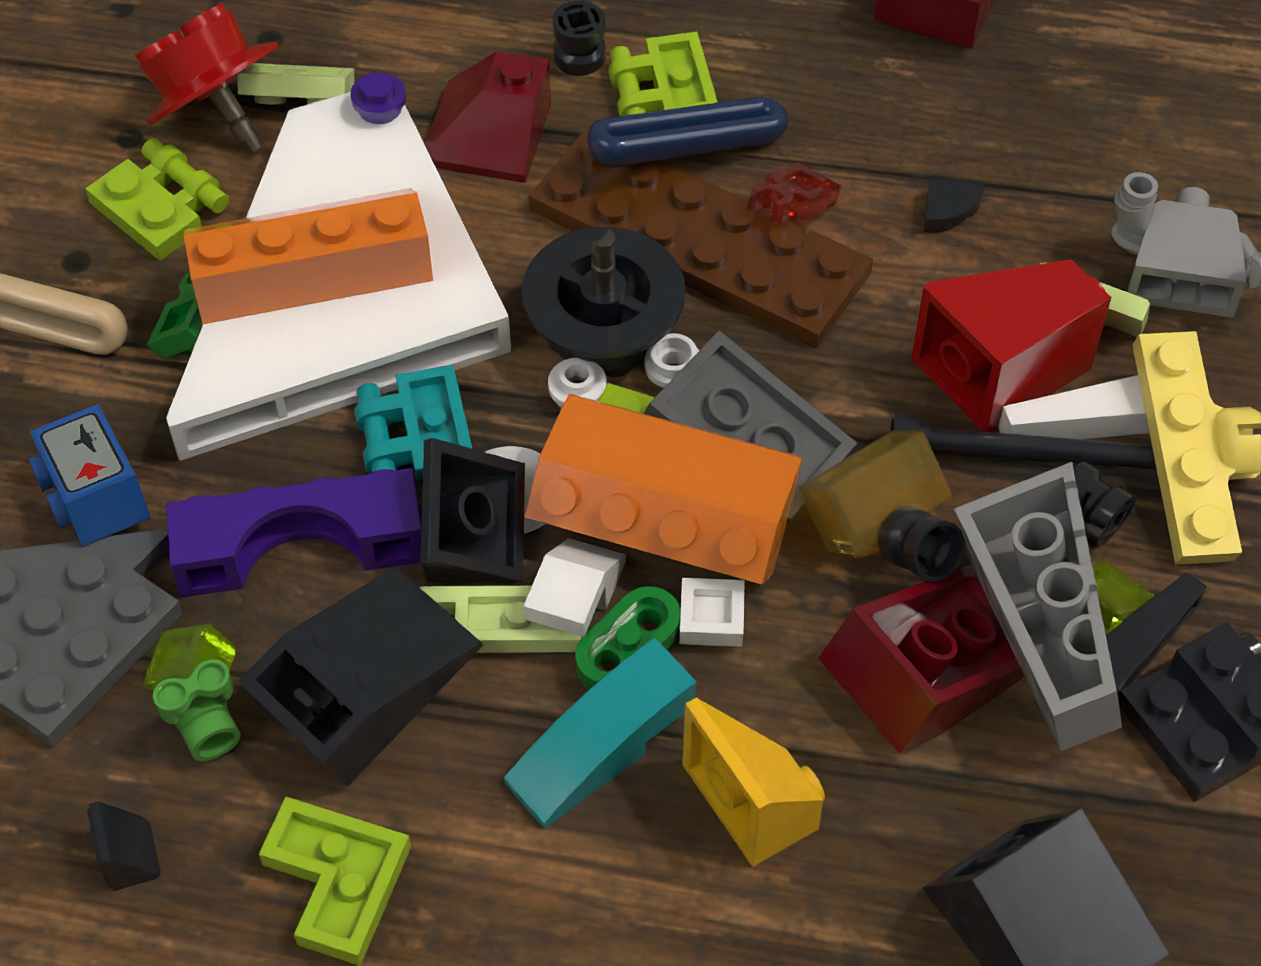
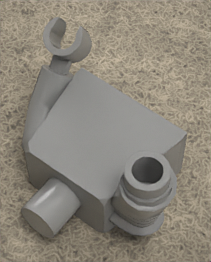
[1111,172,1261,318]

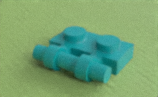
[354,364,472,483]

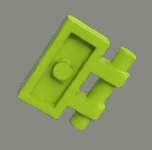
[608,31,718,116]
[85,138,230,261]

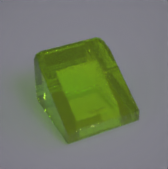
[1093,560,1155,633]
[143,624,236,690]

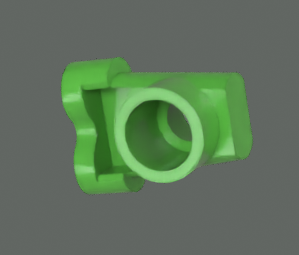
[153,659,241,761]

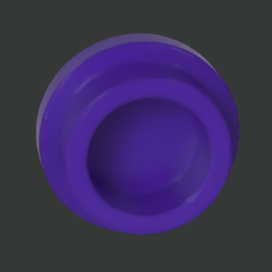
[350,72,406,124]

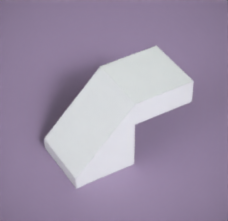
[523,538,626,637]

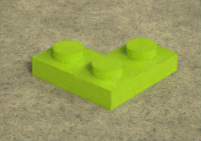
[259,797,411,966]

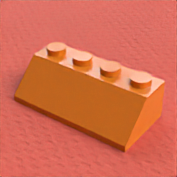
[184,188,433,324]
[524,394,804,584]

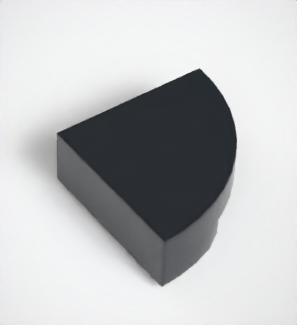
[924,178,985,232]

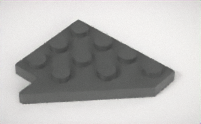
[0,529,183,748]

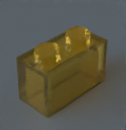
[798,430,953,558]

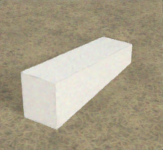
[998,375,1149,439]

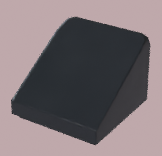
[87,801,161,891]

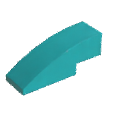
[504,637,697,829]

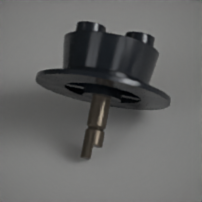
[522,227,685,377]

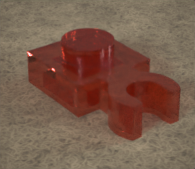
[747,162,841,224]

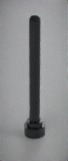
[889,412,1156,469]

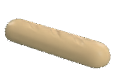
[0,273,128,355]

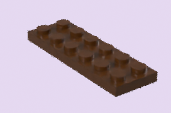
[529,127,873,349]

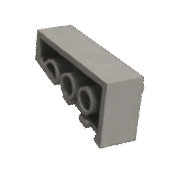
[954,462,1122,752]

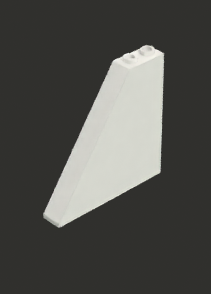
[166,92,511,461]

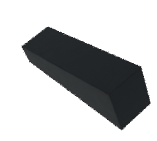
[1106,572,1207,696]

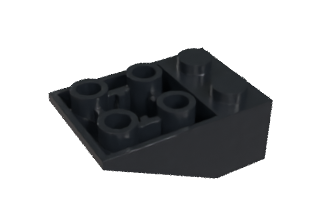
[238,566,483,787]

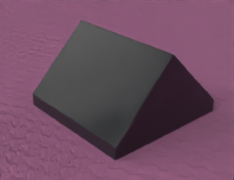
[420,438,525,583]

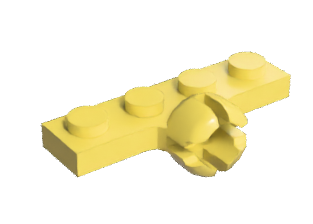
[1132,331,1261,565]

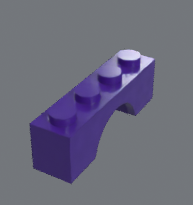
[166,468,421,598]

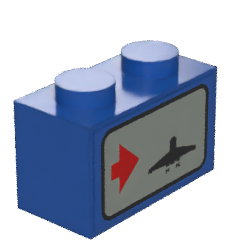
[28,404,151,547]

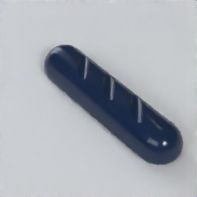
[587,97,788,167]

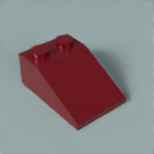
[818,564,1025,754]

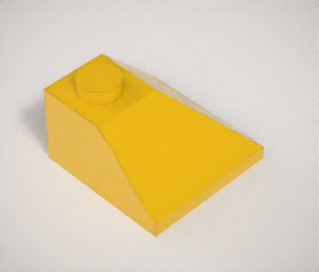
[682,697,825,867]

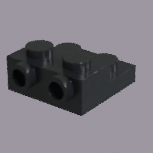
[1118,622,1261,802]

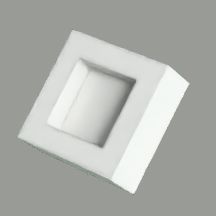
[680,578,745,647]

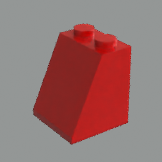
[911,259,1112,432]

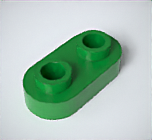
[575,587,681,690]

